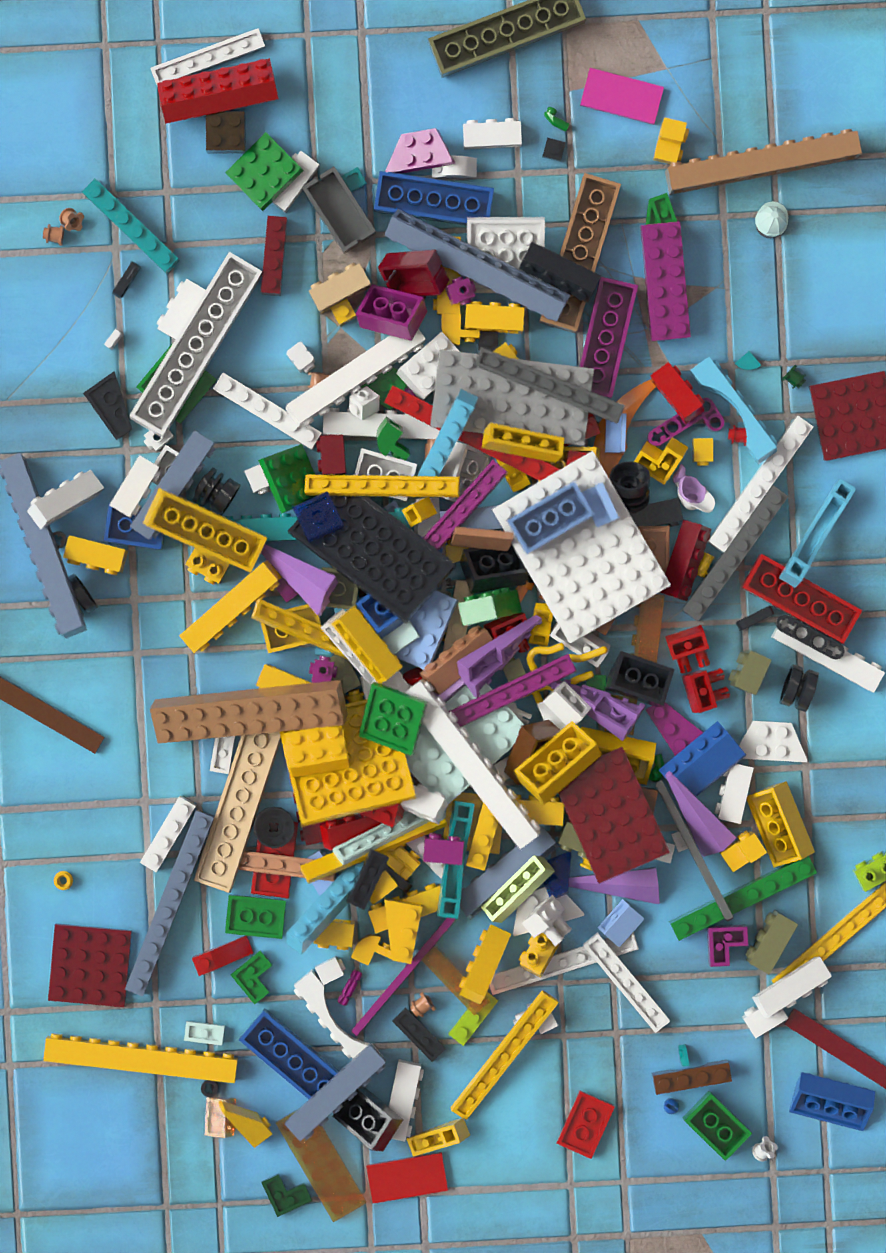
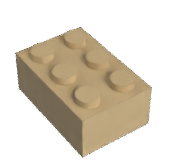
[309,263,371,314]

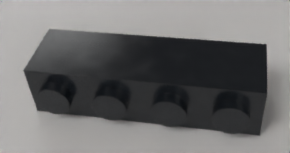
[519,242,601,303]
[629,498,683,527]

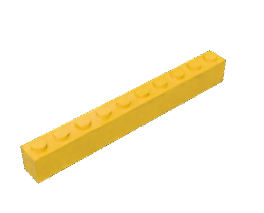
[43,1033,238,1083]

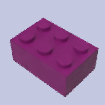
[356,284,428,341]

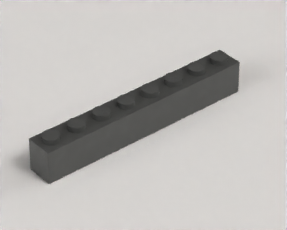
[681,485,789,621]

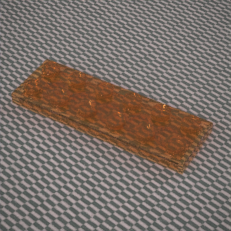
[276,1109,367,1222]

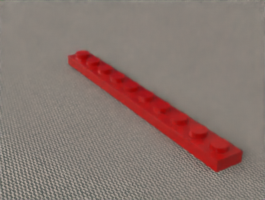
[384,386,561,481]

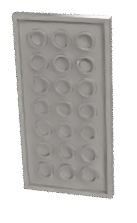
[430,349,594,446]

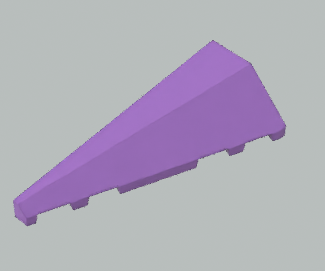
[260,544,338,616]
[457,615,542,698]
[548,679,646,741]
[665,771,736,857]
[560,867,660,904]

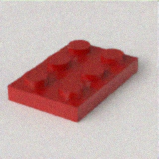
[556,1090,615,1159]

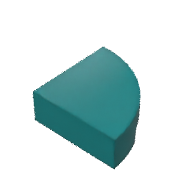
[734,351,761,370]
[678,1044,690,1067]

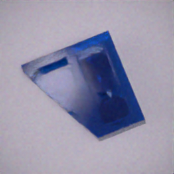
[543,852,572,898]

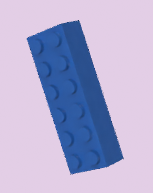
[374,171,494,226]
[239,1008,339,1099]

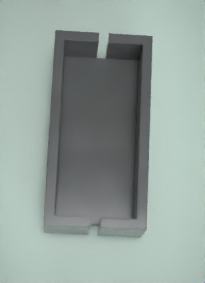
[302,167,376,254]

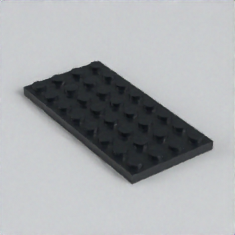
[288,474,456,624]

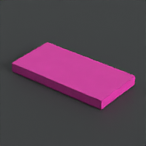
[580,68,664,125]

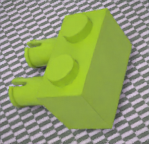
[852,851,886,892]

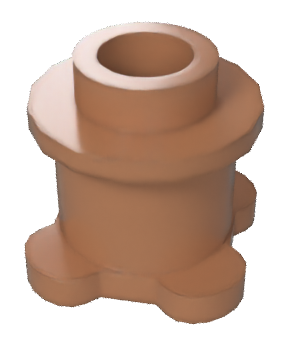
[59,208,84,231]
[43,224,65,246]
[308,371,330,388]
[410,992,436,1017]

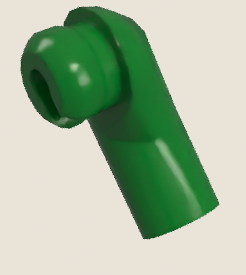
[544,107,569,132]
[649,753,665,782]

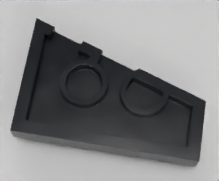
[83,371,132,440]

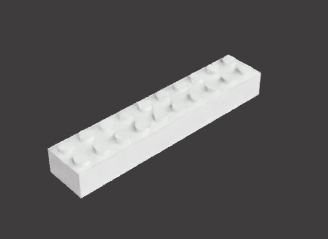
[129,252,262,438]

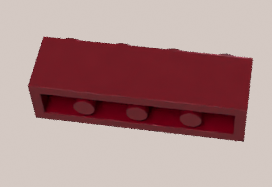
[261,215,288,296]
[660,519,712,602]

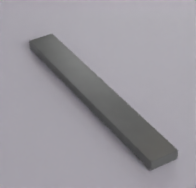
[474,347,625,424]
[656,780,733,922]

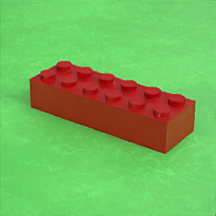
[157,58,279,124]
[741,554,862,644]

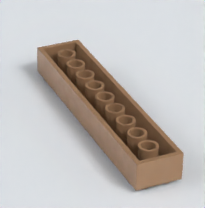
[665,129,862,195]
[150,680,348,744]

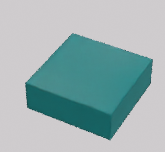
[341,167,367,193]

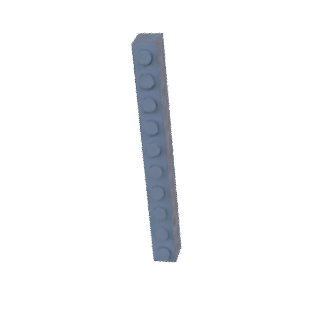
[385,209,570,322]
[0,453,87,639]
[125,809,215,997]

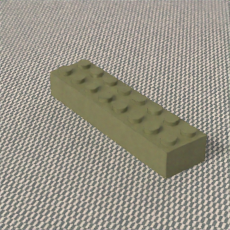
[428,0,586,78]

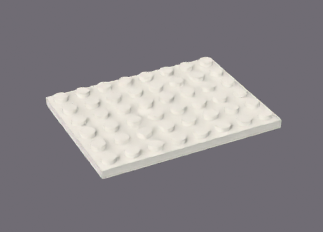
[492,451,670,643]

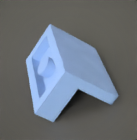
[605,413,627,454]
[582,482,619,527]
[598,899,644,947]

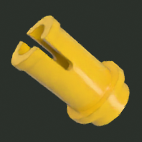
[698,552,715,578]

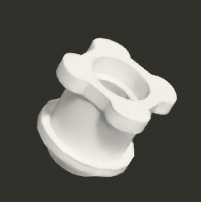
[752,1136,778,1162]

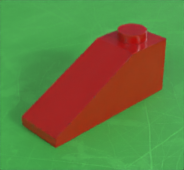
[192,935,254,976]

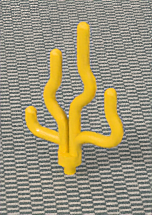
[523,643,608,704]

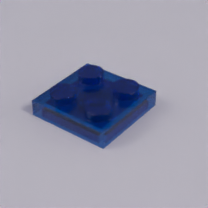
[292,491,344,542]

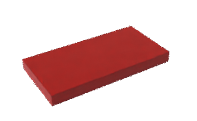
[251,821,298,898]
[366,1152,448,1204]

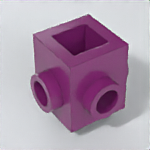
[445,276,476,306]
[309,656,338,683]

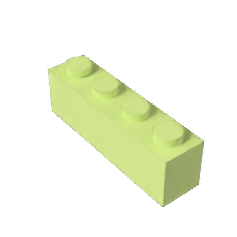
[481,855,555,923]

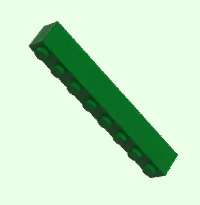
[669,856,817,941]

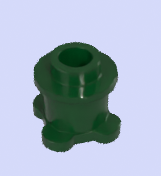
[782,364,806,389]

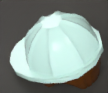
[755,201,788,238]

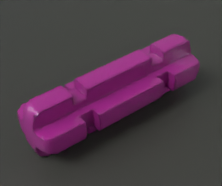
[337,969,362,1006]

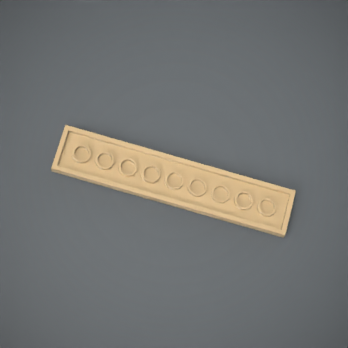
[194,732,281,893]

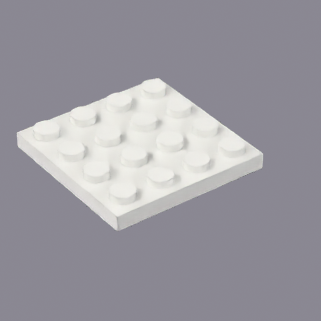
[467,217,545,293]

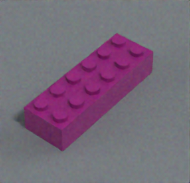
[640,221,691,341]
[579,277,638,399]

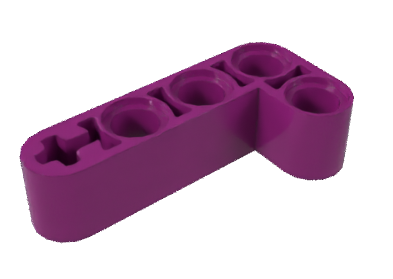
[647,398,724,447]

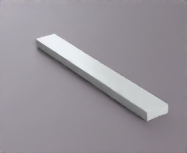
[490,932,639,995]

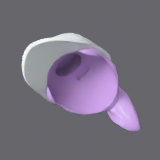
[673,464,715,513]

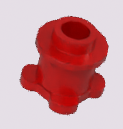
[728,425,747,446]

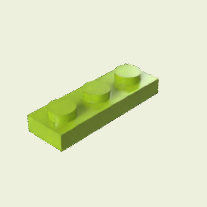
[448,991,499,1046]

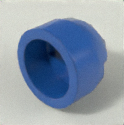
[663,1098,679,1114]

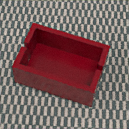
[378,250,450,296]

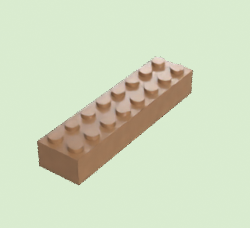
[539,173,621,334]

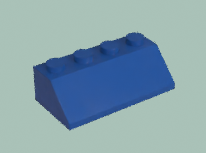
[659,721,746,797]
[789,1072,875,1131]

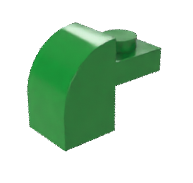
[376,416,410,461]

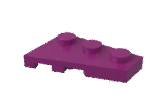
[645,702,703,756]

